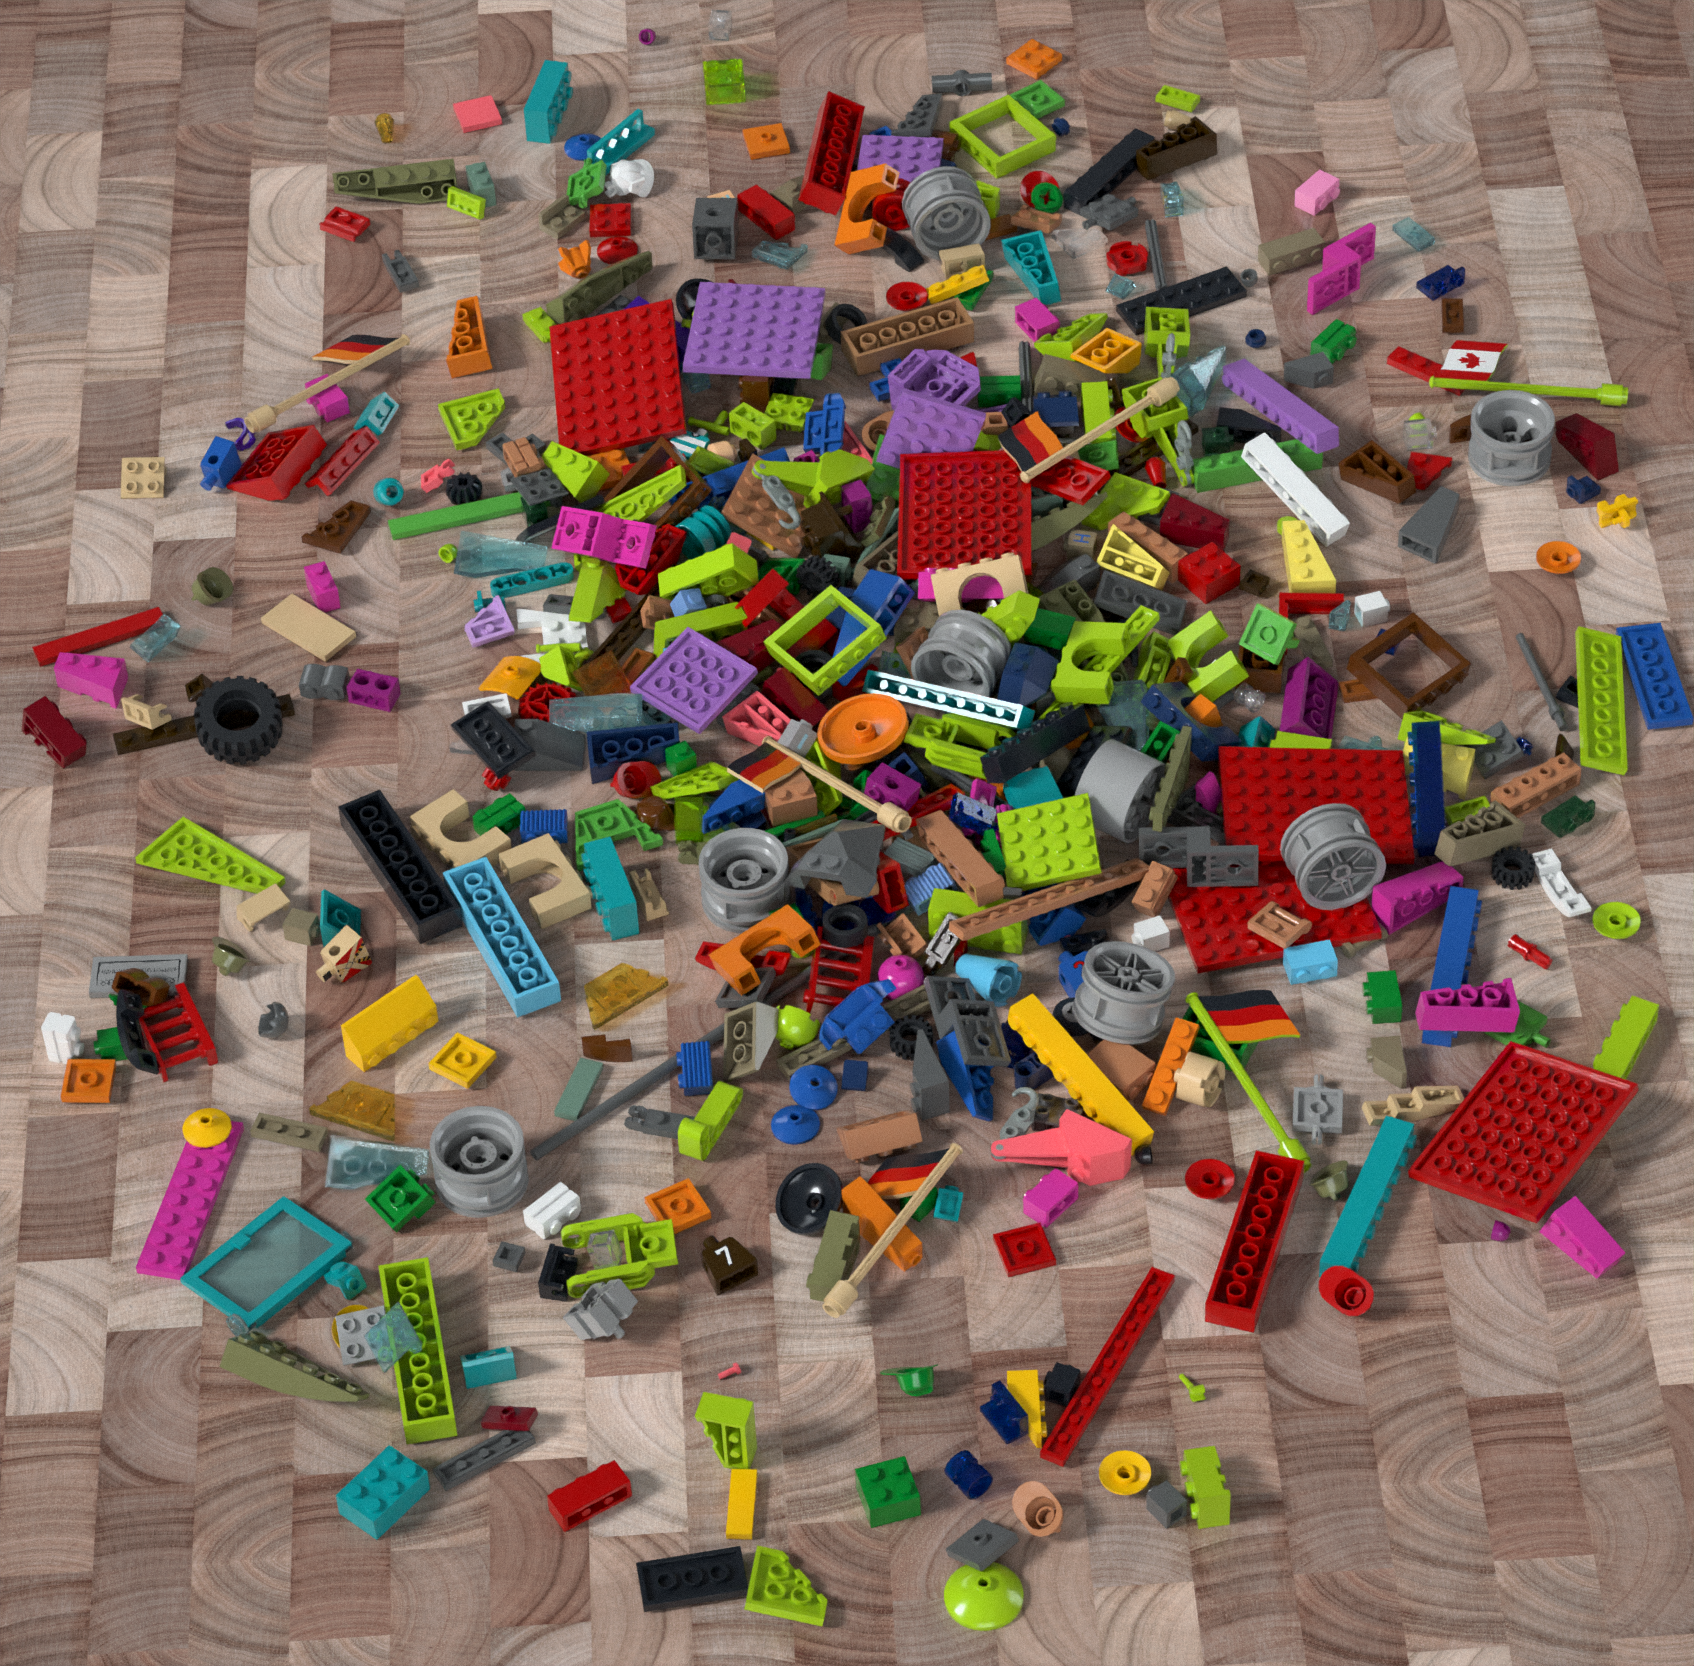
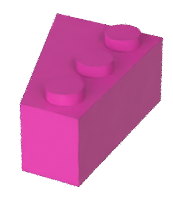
[1539,1196,1625,1279]

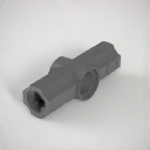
[932,70,992,96]

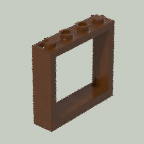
[604,436,712,529]
[1346,612,1471,719]

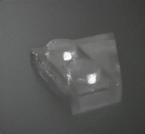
[1052,227,1108,259]

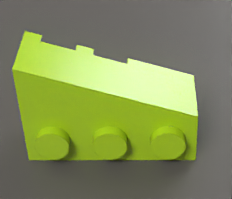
[1080,381,1116,445]
[542,441,610,503]
[978,590,1040,649]
[695,1392,757,1469]

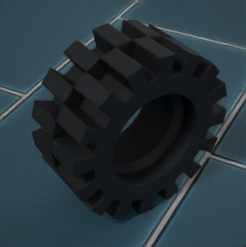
[796,555,839,598]
[1491,846,1535,890]
[889,1015,933,1061]

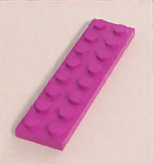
[136,1121,244,1280]

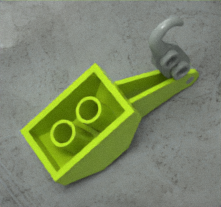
[1144,307,1190,378]
[1122,377,1195,487]
[752,449,875,530]

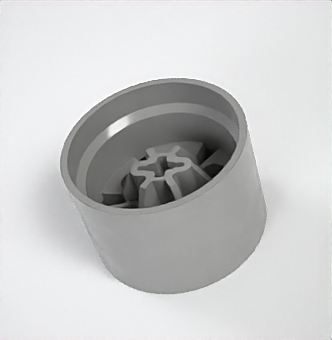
[1075,739,1166,844]

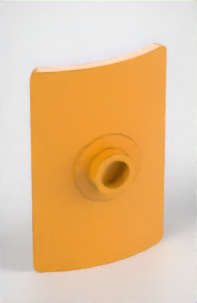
[478,656,541,700]

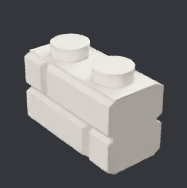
[41,1012,84,1064]
[523,1182,581,1239]

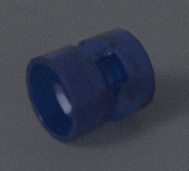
[944,1450,993,1500]

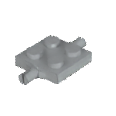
[1292,1074,1343,1145]

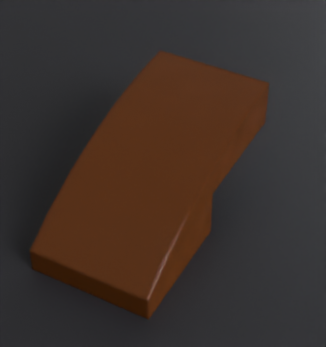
[1449,414,1471,444]
[581,1034,633,1062]

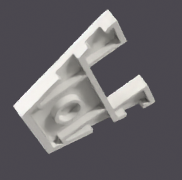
[516,609,588,663]

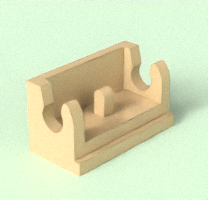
[939,243,986,279]
[121,694,172,730]
[629,868,669,921]
[237,883,290,932]

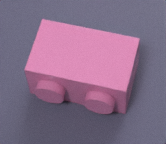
[1295,169,1340,216]

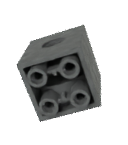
[692,198,739,259]

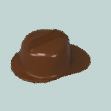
[634,796,687,831]

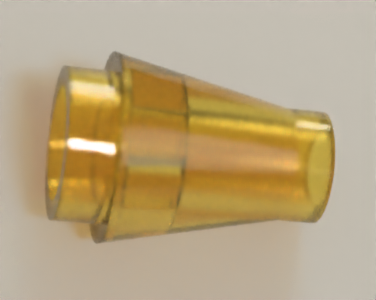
[374,113,394,144]

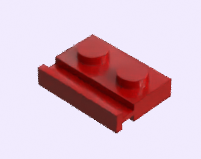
[319,206,371,242]

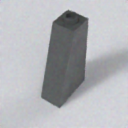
[1398,486,1460,564]

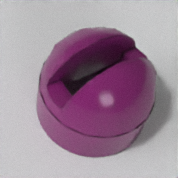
[639,28,656,45]
[1491,1220,1510,1241]

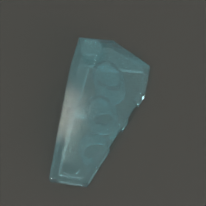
[1172,345,1226,417]
[454,531,548,578]
[1096,679,1149,751]
[549,693,642,733]
[325,1135,429,1190]

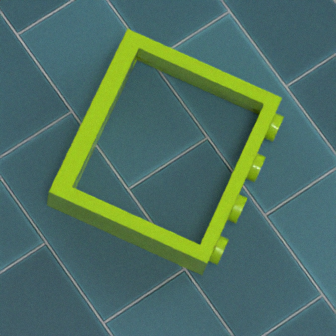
[949,95,1057,179]
[763,585,887,696]

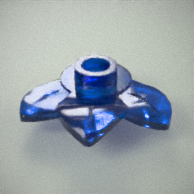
[855,898,896,926]

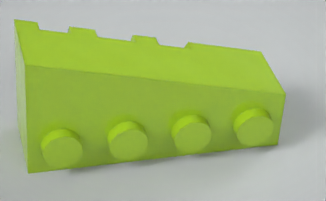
[653,601,748,659]

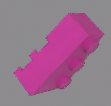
[54,652,128,709]

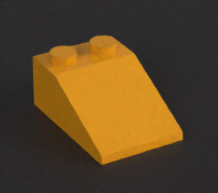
[1070,328,1142,373]

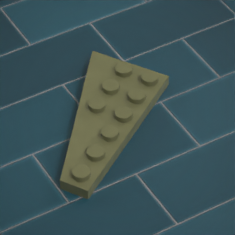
[1149,726,1192,832]

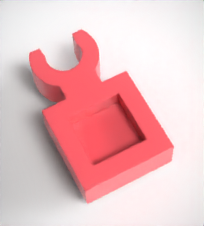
[421,459,455,493]

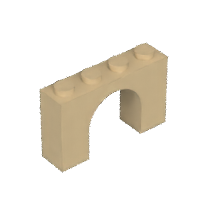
[931,553,1029,617]
[410,789,512,868]
[499,833,592,929]

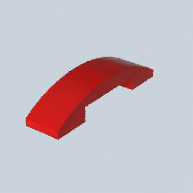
[695,941,792,976]

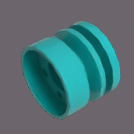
[675,505,732,560]

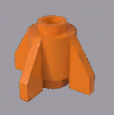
[558,240,591,279]

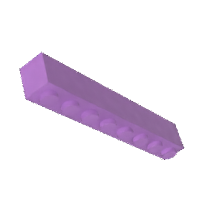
[1222,358,1339,454]

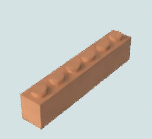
[916,810,1005,907]

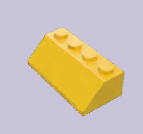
[341,975,439,1072]

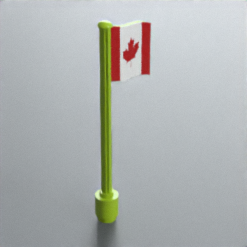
[1429,340,1628,406]

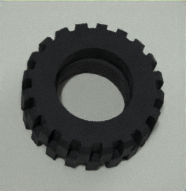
[194,676,283,765]

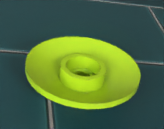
[1592,902,1641,939]

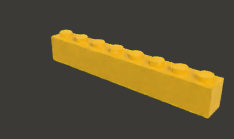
[1007,993,1154,1156]

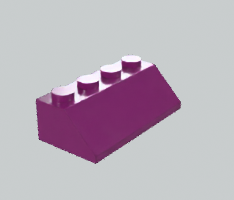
[1280,657,1339,739]

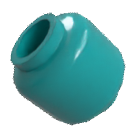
[373,478,404,506]

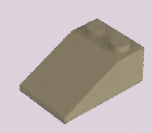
[723,1001,778,1083]

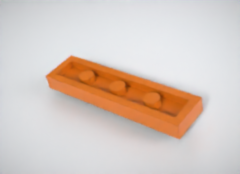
[1142,1017,1200,1116]

